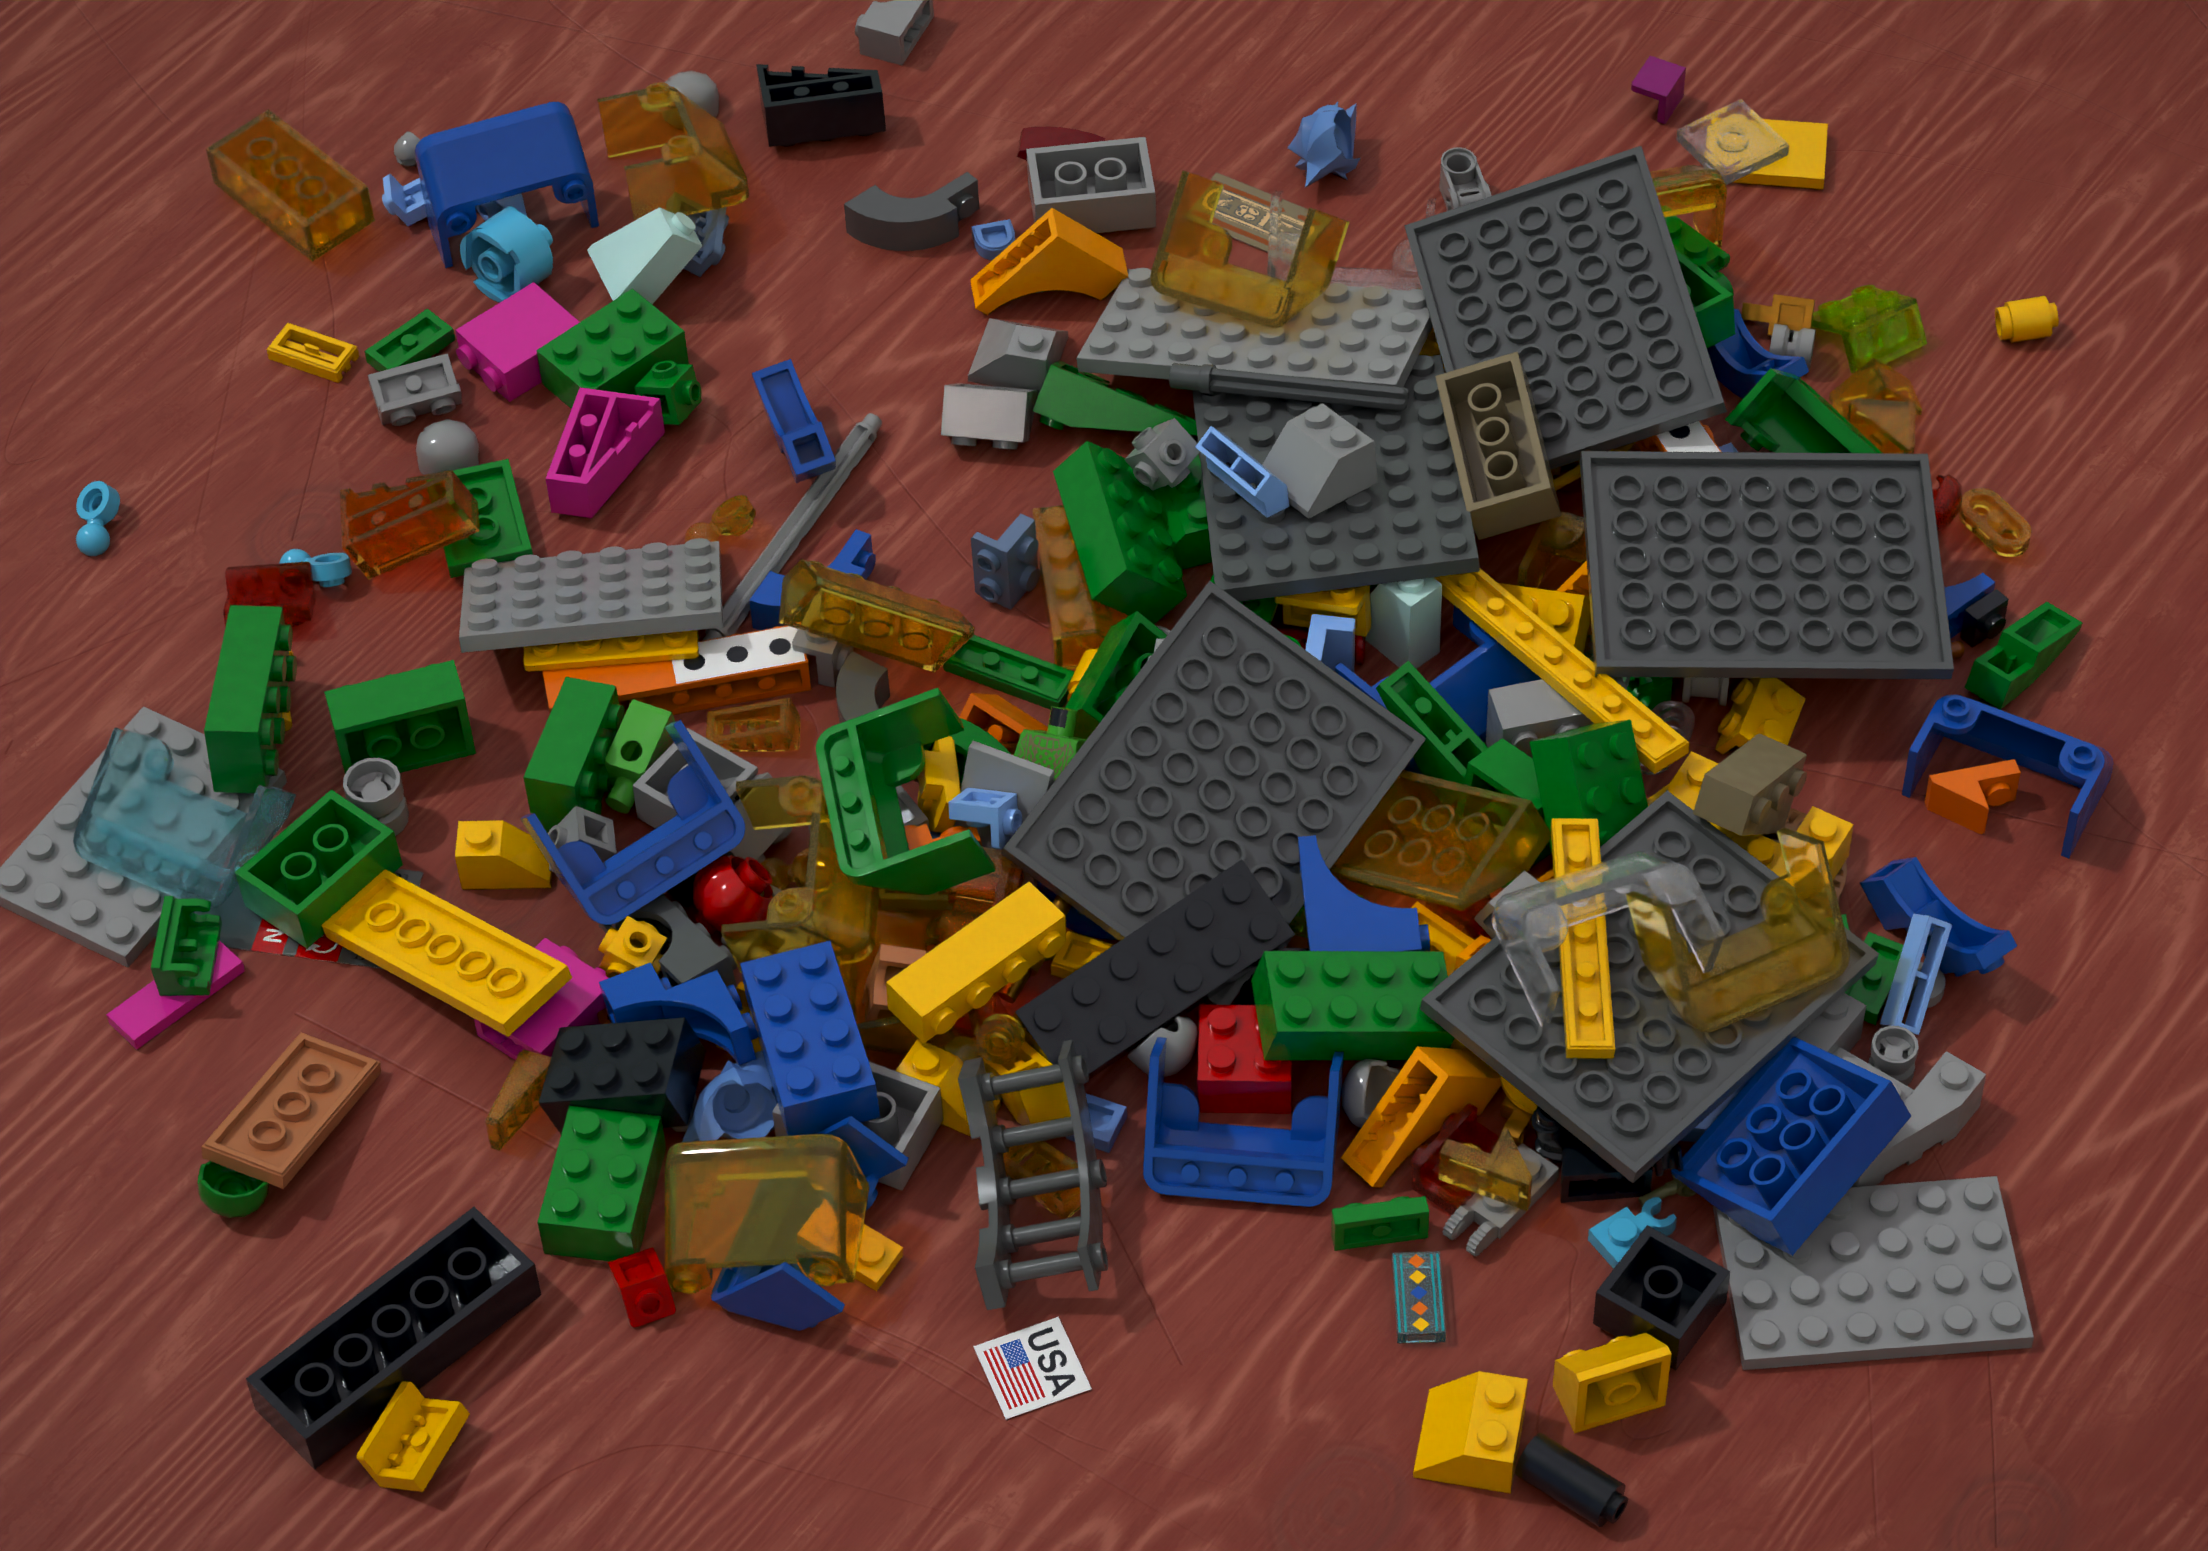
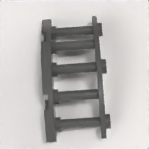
[958,1040,1108,1310]

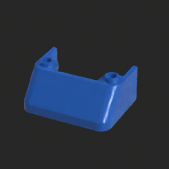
[415,102,599,268]
[1334,605,1541,779]
[1902,695,2114,859]
[521,720,745,925]
[1143,1037,1344,1207]
[711,1116,909,1331]

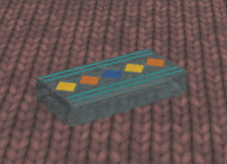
[1392,1251,1446,1343]

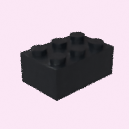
[539,1017,706,1134]

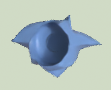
[1287,102,1361,187]
[678,1051,777,1152]

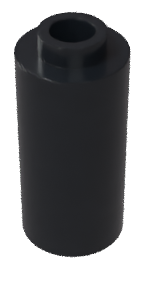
[1515,1433,1628,1527]

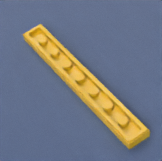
[1434,568,1689,774]

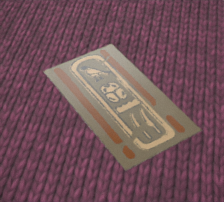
[1180,172,1329,262]

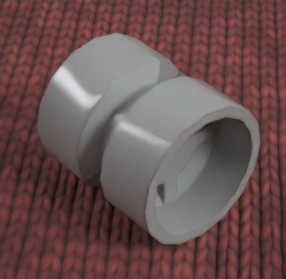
[343,758,409,836]

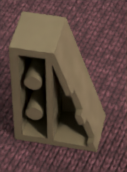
[1693,733,1807,836]

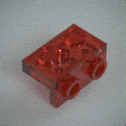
[223,562,316,627]
[1410,1103,1515,1215]

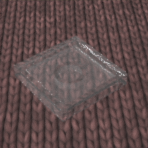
[1676,99,1789,186]

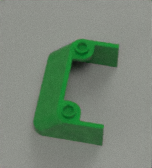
[1725,368,1883,453]
[816,688,996,896]

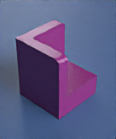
[1631,56,1686,124]

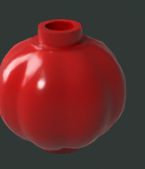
[693,855,773,935]

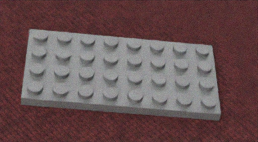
[1076,268,1433,387]

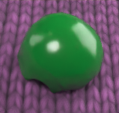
[197,1161,269,1218]

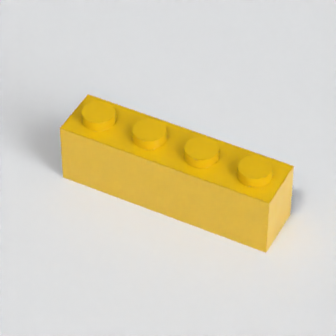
[886,882,1066,1043]

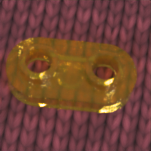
[1959,488,2032,557]

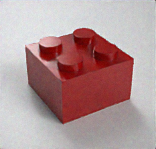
[1197,1004,1292,1114]

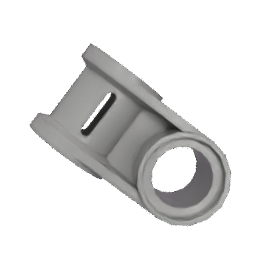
[1439,147,1492,211]

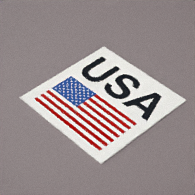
[973,1317,1092,1420]

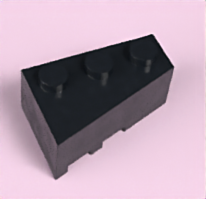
[756,64,886,147]

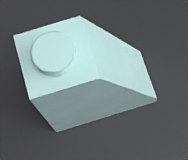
[587,207,702,304]
[1366,577,1442,669]

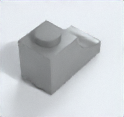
[855,0,934,66]

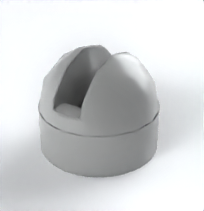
[394,131,420,167]

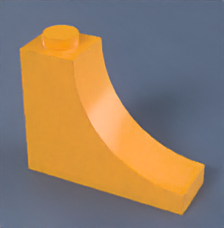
[970,208,1128,315]
[1341,1046,1501,1188]

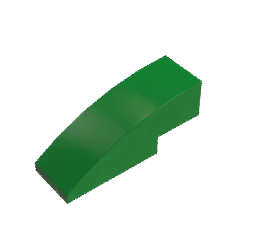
[1964,602,2083,710]

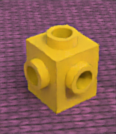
[598,916,667,978]

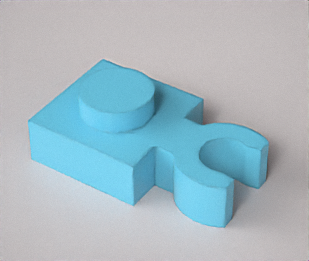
[1588,1197,1677,1269]

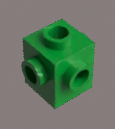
[634,360,702,425]

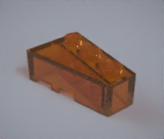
[340,470,480,580]

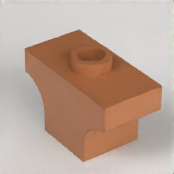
[862,944,926,1032]

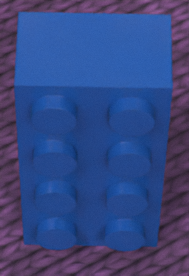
[740,941,880,1141]

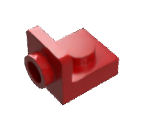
[608,1247,676,1328]

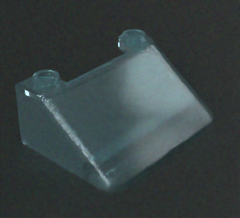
[73,727,297,909]

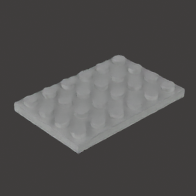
[459,538,723,653]
[0,706,287,967]
[1713,1176,2034,1370]

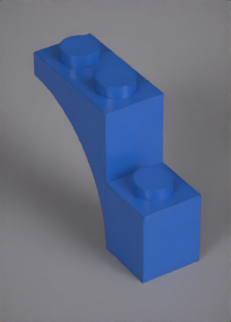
[752,359,836,483]
[1860,857,2017,977]
[599,962,758,1065]

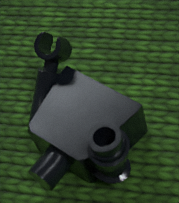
[1531,1106,1684,1203]

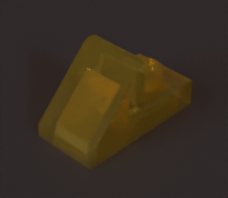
[1439,1127,1532,1211]

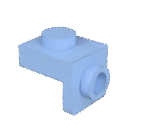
[382,174,427,226]

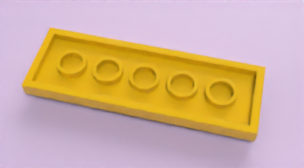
[321,869,572,1037]

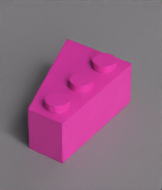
[546,387,665,518]

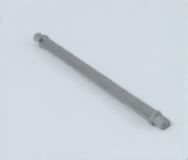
[702,413,882,641]

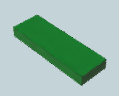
[943,631,1075,710]

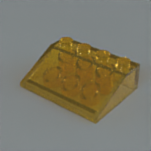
[1330,770,1551,911]

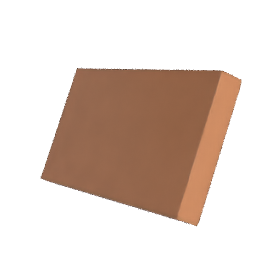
[201,1032,381,1189]

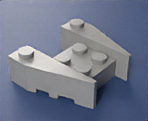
[1796,993,1986,1187]

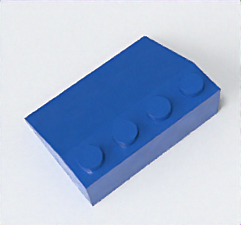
[1671,1037,1911,1256]

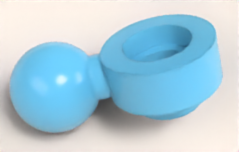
[76,481,120,556]
[279,549,352,587]

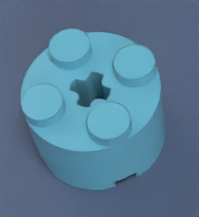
[460,206,553,303]

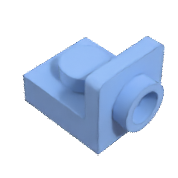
[948,787,1022,850]

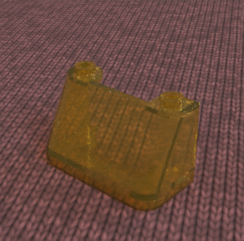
[665,1134,870,1294]

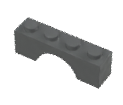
[599,893,737,988]

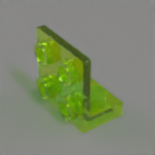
[1811,285,1927,375]

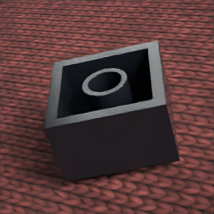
[1593,1225,1730,1371]

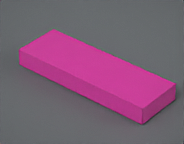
[106,941,245,1050]

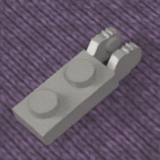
[1442,1143,1559,1257]

